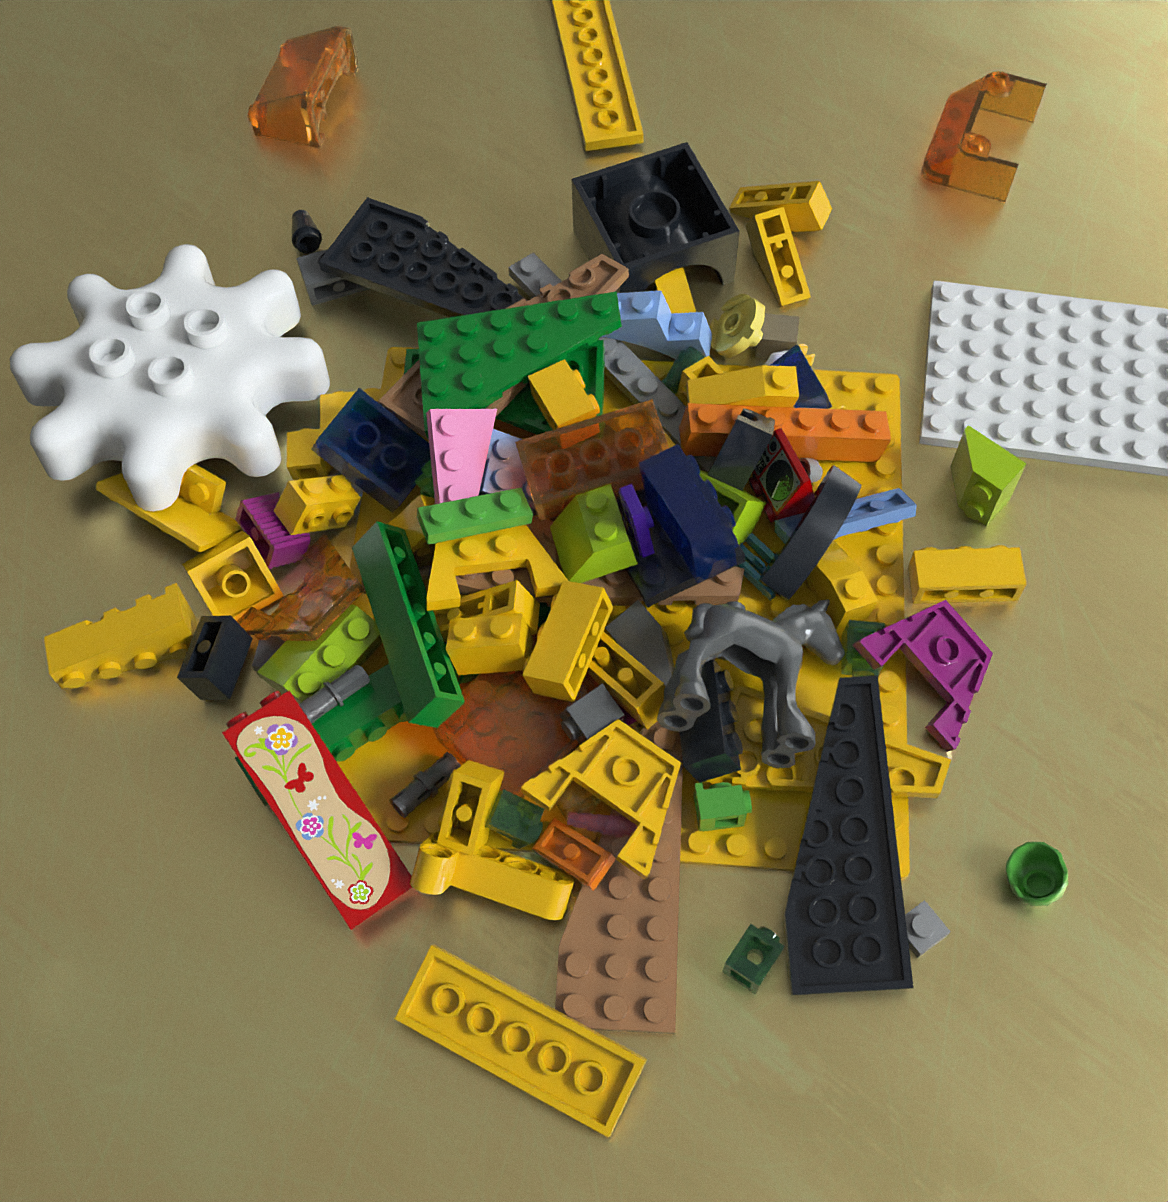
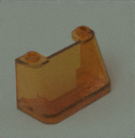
[248,26,359,148]

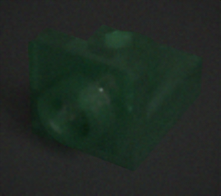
[485,789,544,849]

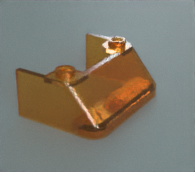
[921,71,1046,203]

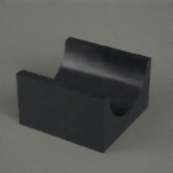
[571,142,740,293]

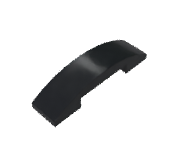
[758,465,862,601]

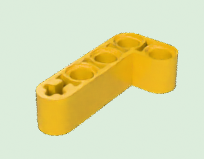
[410,832,574,920]

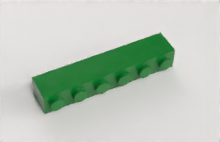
[352,521,465,728]

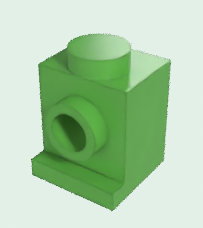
[693,782,752,831]

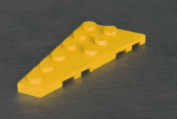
[698,683,951,798]

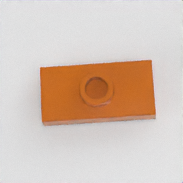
[531,818,616,891]

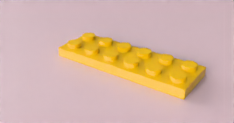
[394,945,647,1138]

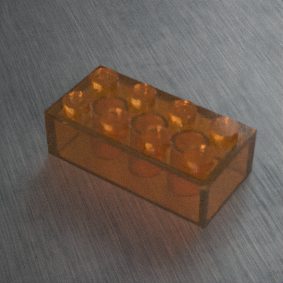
[515,399,676,521]

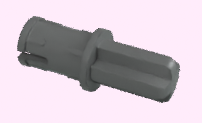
[299,665,370,724]

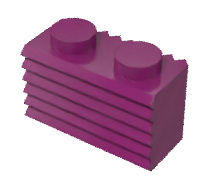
[235,492,310,569]

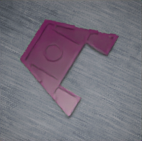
[853,600,993,752]

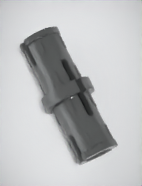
[389,752,461,818]

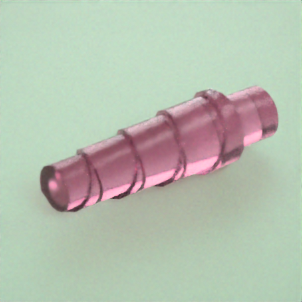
[567,812,638,838]

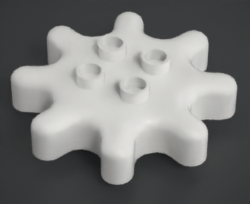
[10,244,330,512]

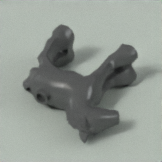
[657,599,845,769]

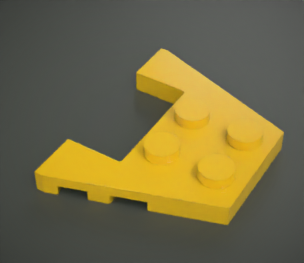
[426,525,568,611]
[521,719,681,880]

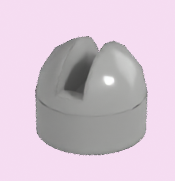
[799,458,823,483]

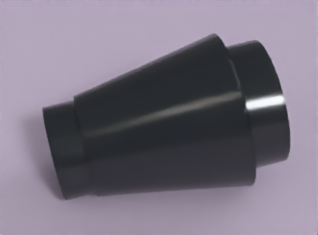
[291,210,322,254]

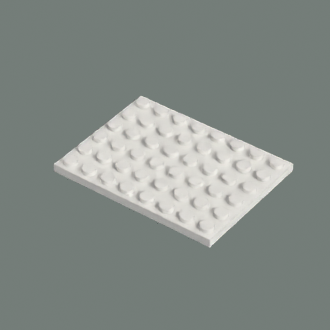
[919,280,1168,476]

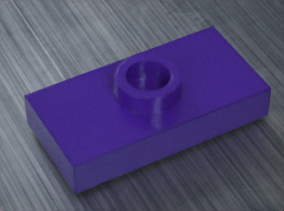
[619,484,654,557]

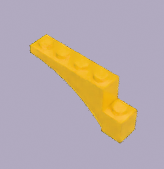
[287,388,403,480]

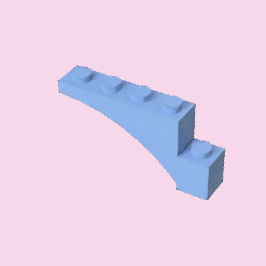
[601,290,712,362]

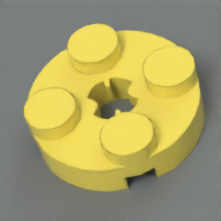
[710,294,765,359]

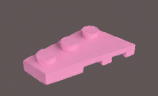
[426,409,497,504]

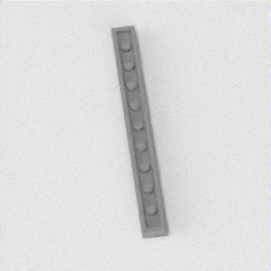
[508,252,716,472]

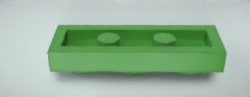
[417,488,533,545]

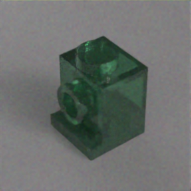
[841,620,885,677]
[722,924,785,995]

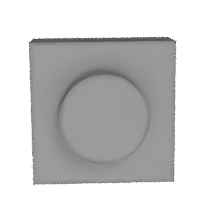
[905,900,950,958]

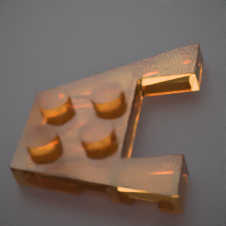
[237,535,365,641]

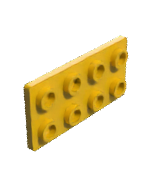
[96,464,242,552]

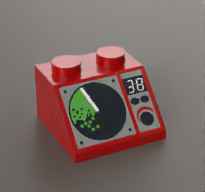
[748,428,815,523]

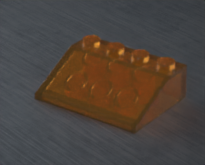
[432,626,618,808]

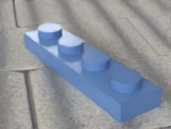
[775,488,917,544]

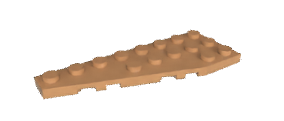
[555,722,683,1034]

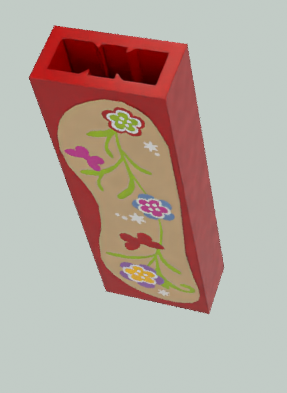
[222,690,413,930]

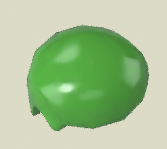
[1006,842,1068,906]

